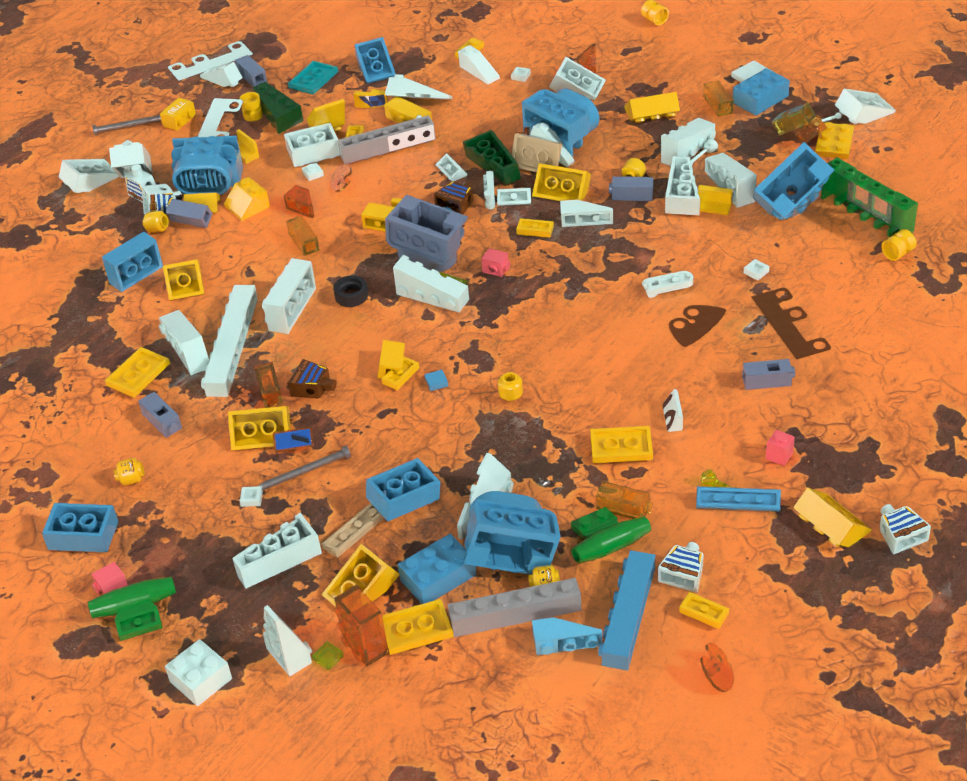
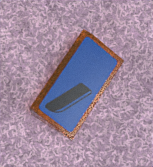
[273,427,314,453]

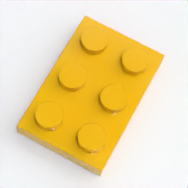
[815,122,854,159]
[105,347,170,398]
[590,426,653,463]
[378,599,454,655]

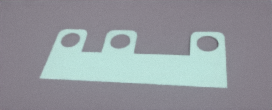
[168,41,253,81]
[198,98,243,137]

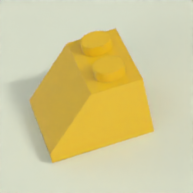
[224,177,270,221]
[163,259,205,300]

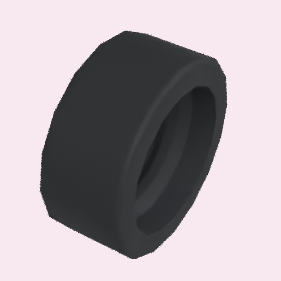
[333,275,368,307]

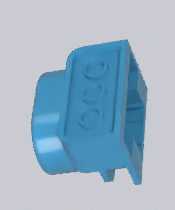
[522,88,599,157]
[171,136,243,195]
[753,142,834,220]
[464,491,561,575]

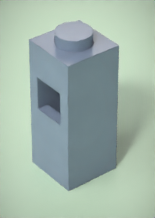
[235,55,267,87]
[609,177,653,201]
[166,199,213,228]
[742,359,795,390]
[138,392,182,438]

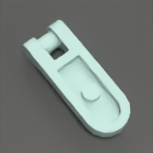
[483,171,495,209]
[642,271,693,298]

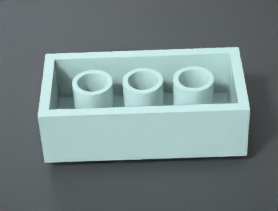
[262,258,316,334]

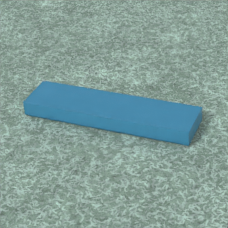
[696,486,781,512]

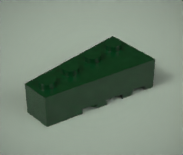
[253,82,303,134]
[463,130,521,185]

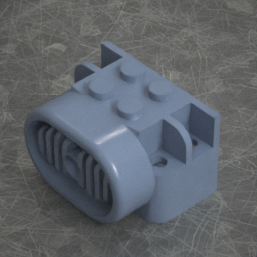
[385,195,468,272]

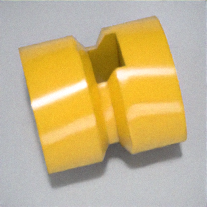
[641,0,669,26]
[240,92,263,121]
[882,229,916,261]

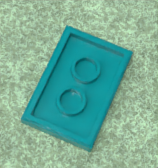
[288,60,338,95]

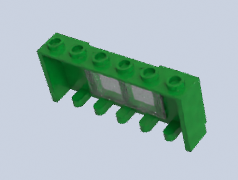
[821,157,918,237]

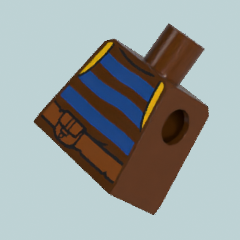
[434,181,473,215]
[288,359,337,399]

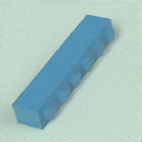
[598,550,655,671]

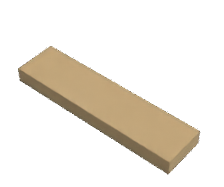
[322,503,384,558]

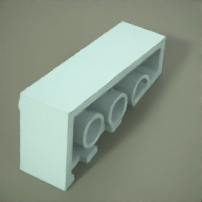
[661,118,716,166]
[705,153,757,208]
[665,156,700,215]
[393,255,469,312]
[159,310,210,376]
[232,513,322,588]

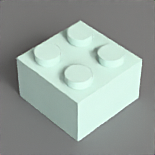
[165,639,232,706]

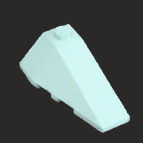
[385,74,453,99]
[457,453,514,540]
[263,605,312,677]

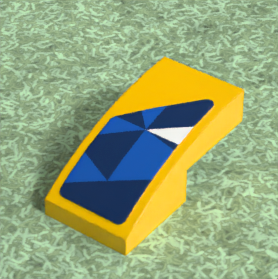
[353,89,388,108]

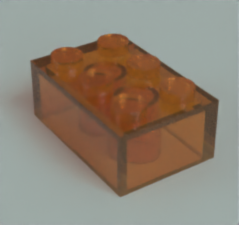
[334,585,389,667]

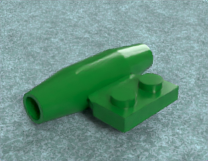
[571,507,651,564]
[88,577,176,641]

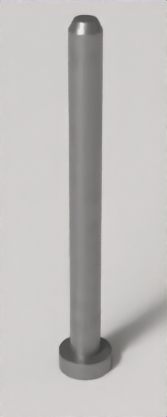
[92,115,161,136]
[259,445,351,490]

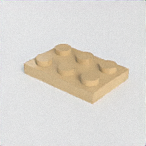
[512,133,562,172]

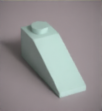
[458,45,500,84]
[200,62,242,87]
[529,123,575,167]
[560,200,613,227]

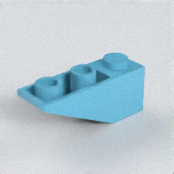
[532,617,603,655]

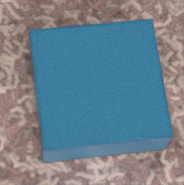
[424,370,448,391]

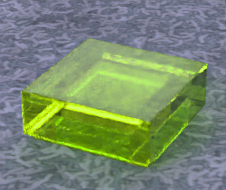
[312,641,344,670]

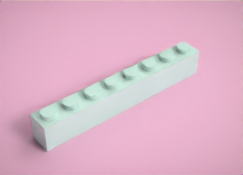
[201,285,258,397]

